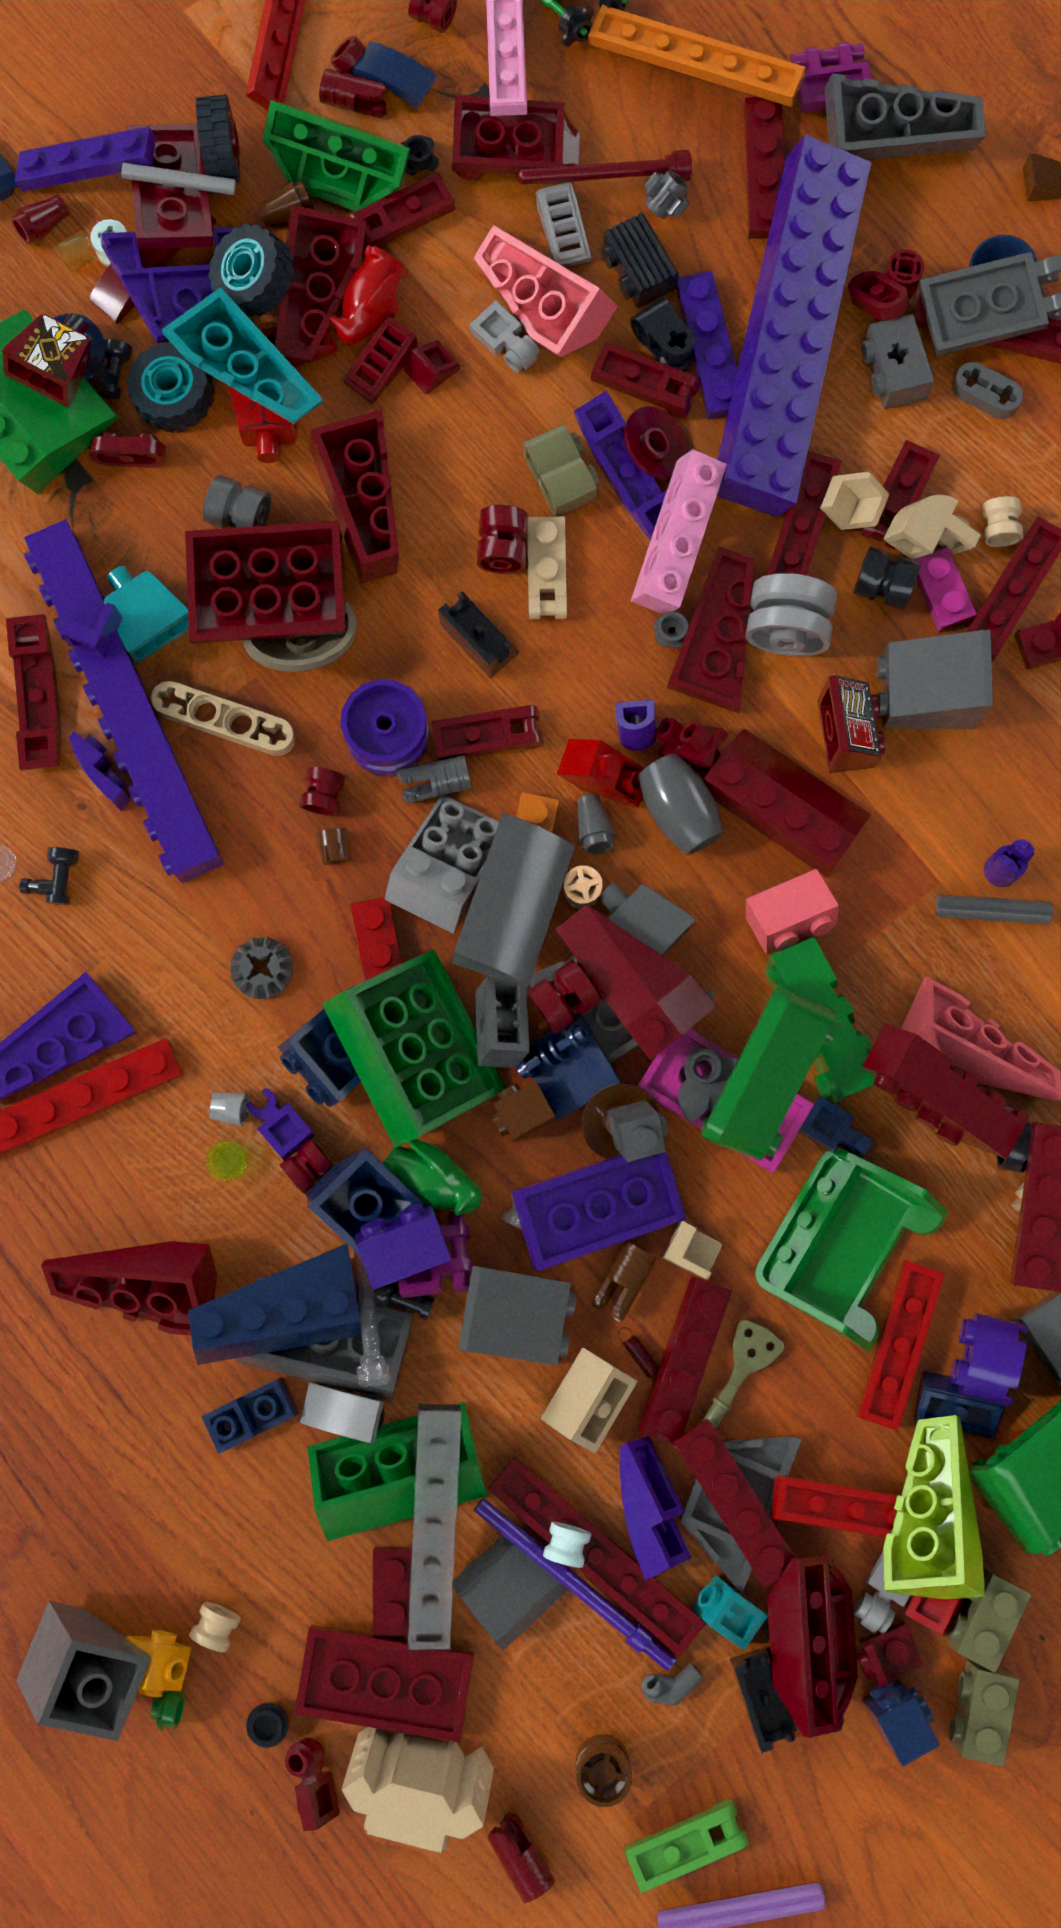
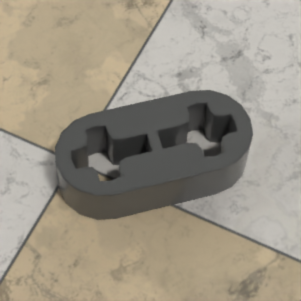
[952,362,1023,419]

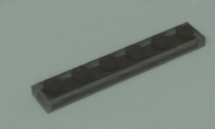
[407,1404,462,1649]

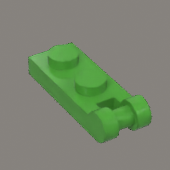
[624,1799,749,1893]

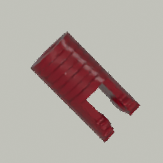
[319,68,387,118]
[487,1811,555,1903]

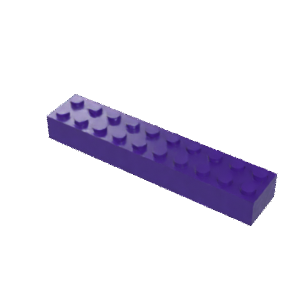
[717,134,871,518]

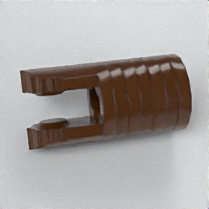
[592,1241,657,1322]

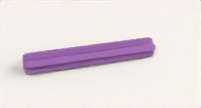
[657,1883,825,1928]

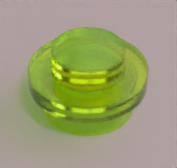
[206,1141,247,1181]

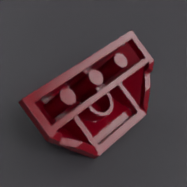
[767,1553,858,1738]

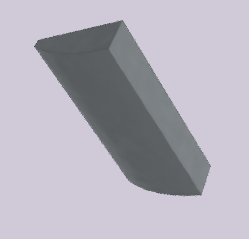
[452,813,575,989]
[235,1277,413,1400]

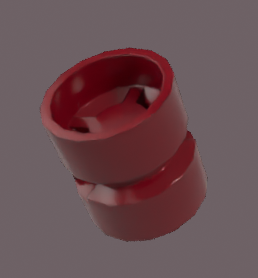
[477,505,528,574]
[526,959,602,1034]

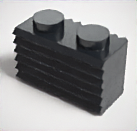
[601,213,679,308]

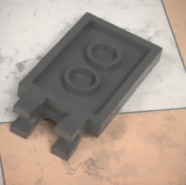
[918,252,1061,356]

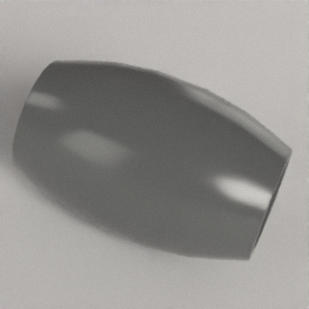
[639,753,724,855]

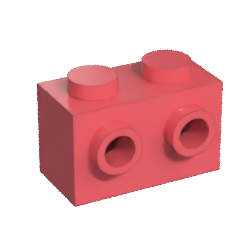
[746,869,839,955]

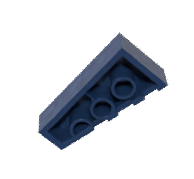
[188,1244,361,1365]

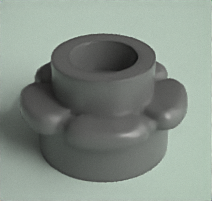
[653,612,690,648]

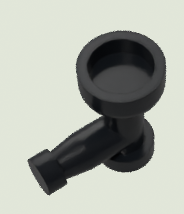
[86,339,133,400]
[19,847,79,905]
[372,1282,435,1321]

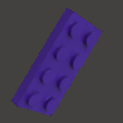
[511,1151,686,1271]

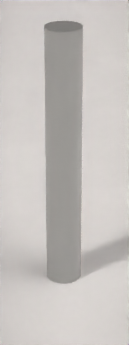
[122,162,236,195]

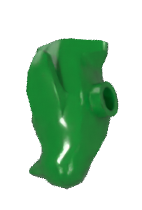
[383,1139,482,1215]

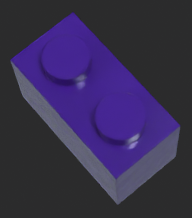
[354,1204,451,1290]

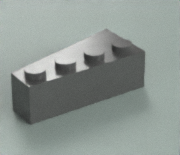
[824,73,986,160]

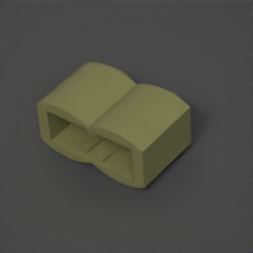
[523,424,600,517]

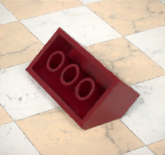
[703,729,871,878]

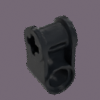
[630,298,695,372]

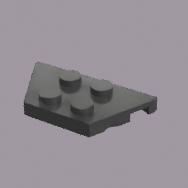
[679,1436,801,1591]

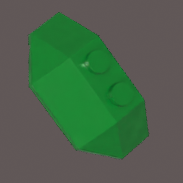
[262,100,411,211]

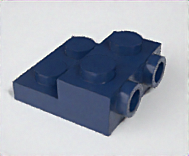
[278,1008,361,1107]

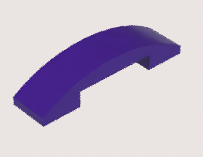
[573,391,667,541]

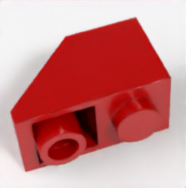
[557,739,645,808]

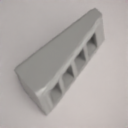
[536,182,591,268]

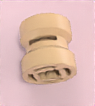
[982,496,1023,547]

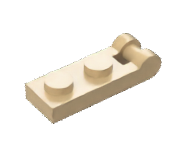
[528,516,567,620]

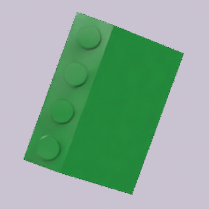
[0,309,119,494]
[322,949,506,1148]

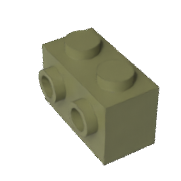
[946,1568,1031,1673]
[949,1659,1020,1767]

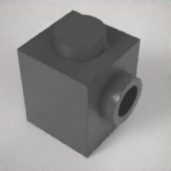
[607,1100,669,1162]

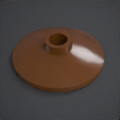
[581,1083,659,1159]

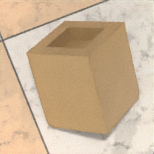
[820,472,889,530]
[662,1221,722,1280]

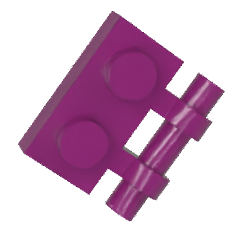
[790,42,872,113]
[399,1211,472,1298]

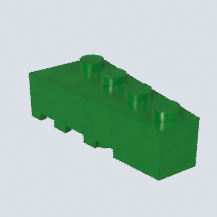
[764,937,875,1104]

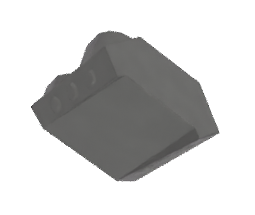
[451,1535,568,1650]

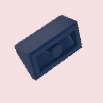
[914,1371,1005,1439]

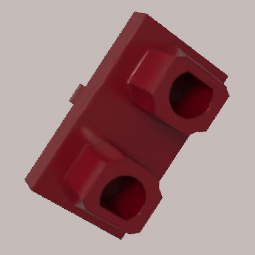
[654,717,729,771]

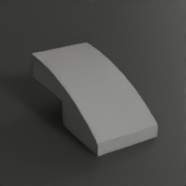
[300,1382,384,1443]

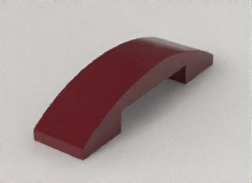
[89,215,217,324]
[6,614,61,771]

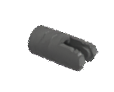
[397,755,472,803]

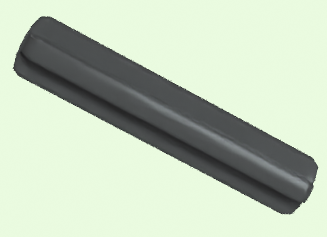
[935,895,1053,924]

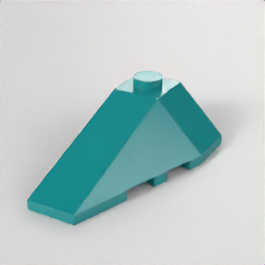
[162,287,323,424]

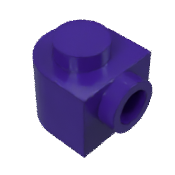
[615,699,657,751]

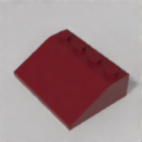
[185,521,346,644]

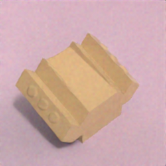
[341,1727,494,1853]

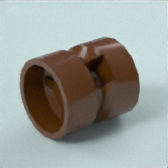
[576,1735,632,1807]

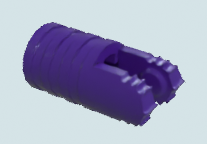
[984,839,1035,887]

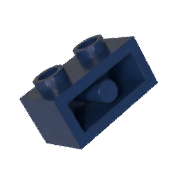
[862,1679,940,1767]

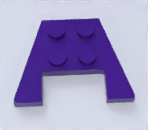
[100,226,242,343]

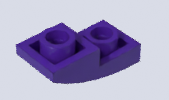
[69,731,131,811]

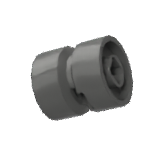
[203,475,272,528]

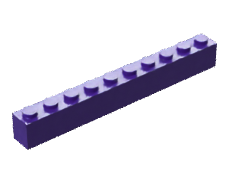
[24,519,224,883]

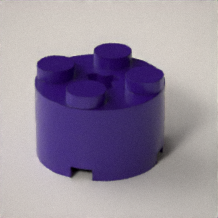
[950,1313,1027,1406]

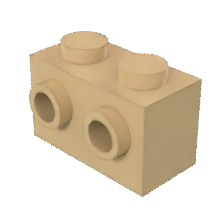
[541,1348,638,1454]

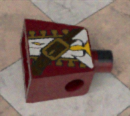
[2,313,90,408]

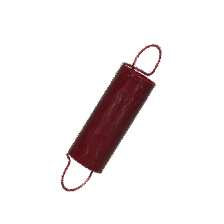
[618,1327,659,1383]

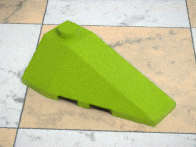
[883,1415,985,1600]

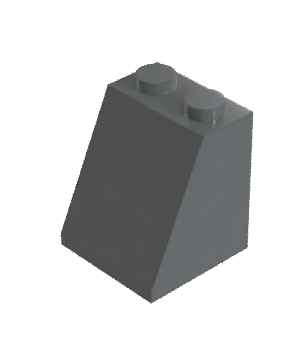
[876,630,993,729]
[458,1266,577,1365]
[16,1601,151,1741]

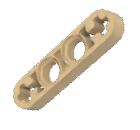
[151,681,296,756]

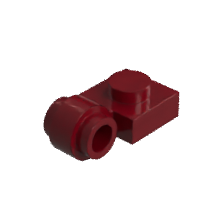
[285,1738,340,1831]

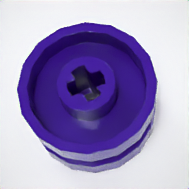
[340,679,429,776]

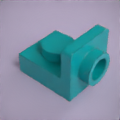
[692,1575,768,1650]

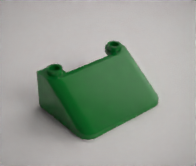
[755,1149,949,1352]

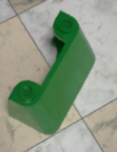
[968,1400,1061,1556]

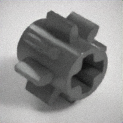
[644,170,689,219]

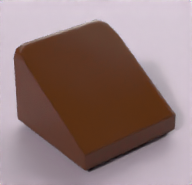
[1023,154,1061,201]

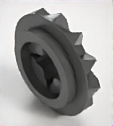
[230,937,293,999]

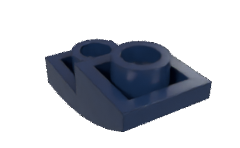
[352,41,437,110]
[202,1377,299,1454]

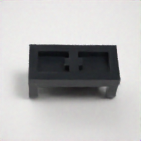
[438,592,519,678]
[730,1646,797,1753]

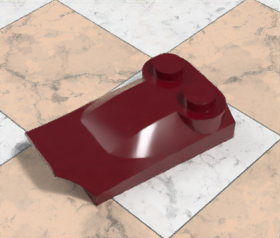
[452,95,580,180]

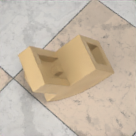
[883,495,981,560]

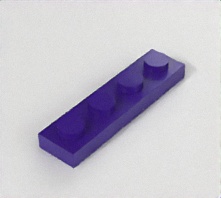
[15,126,156,191]
[676,271,737,420]

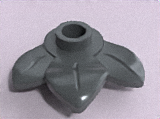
[678,1048,738,1122]

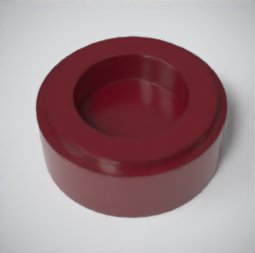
[331,36,366,73]

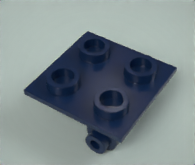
[517,1014,621,1121]

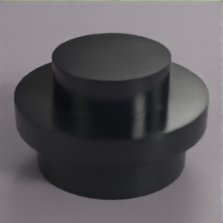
[246,1702,289,1748]

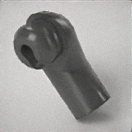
[641,1663,704,1705]

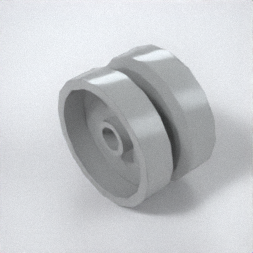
[745,574,838,656]

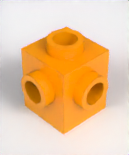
[127,1630,191,1697]

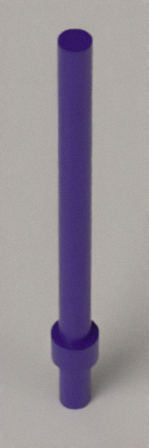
[473,1497,677,1671]

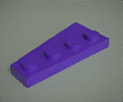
[0,972,138,1101]

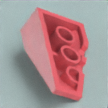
[474,225,618,357]
[901,977,1061,1101]

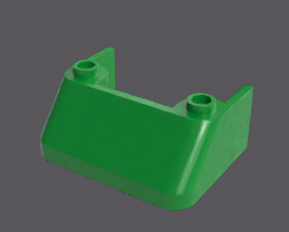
[701,980,840,1160]

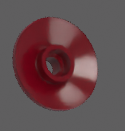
[624,406,688,479]

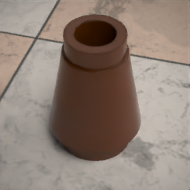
[257,181,315,227]

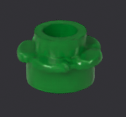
[151,1691,185,1731]

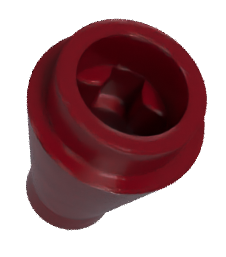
[11,195,69,244]

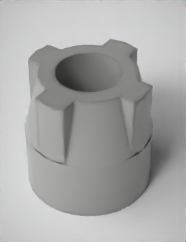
[209,1092,249,1126]

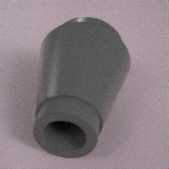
[577,794,616,854]

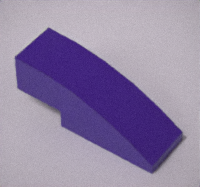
[620,1436,692,1580]

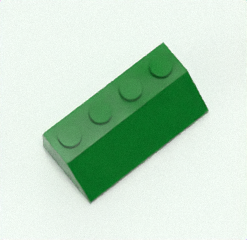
[307,1402,488,1542]

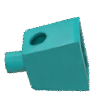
[103,566,189,665]

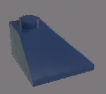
[306,1147,424,1255]

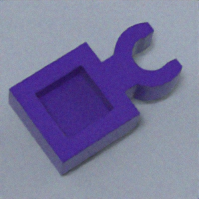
[246,1088,315,1160]

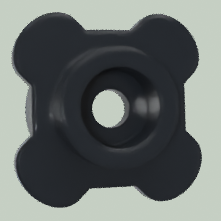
[401,135,439,175]

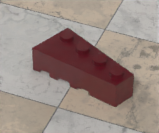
[311,409,399,584]
[862,1024,1030,1159]

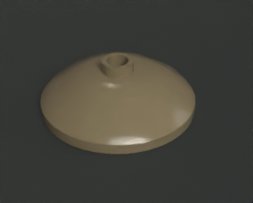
[242,602,357,672]

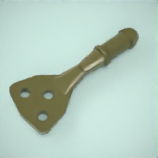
[699,1319,785,1431]

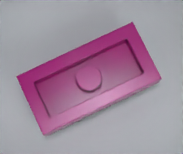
[913,547,977,632]

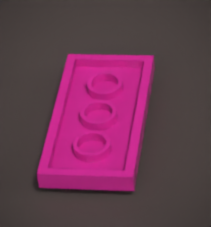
[638,1029,814,1173]

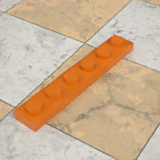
[588,5,806,107]

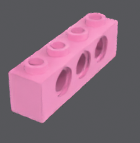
[631,449,727,614]

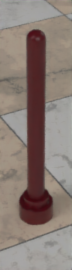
[517,150,692,185]

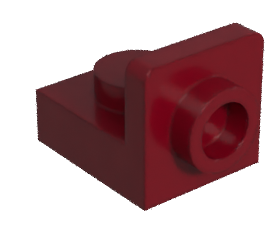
[1015,613,1061,670]
[857,1621,923,1688]

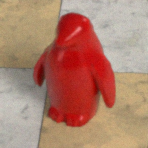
[329,246,409,345]

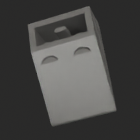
[384,795,499,934]

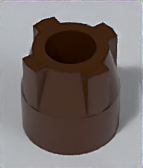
[316,828,350,865]

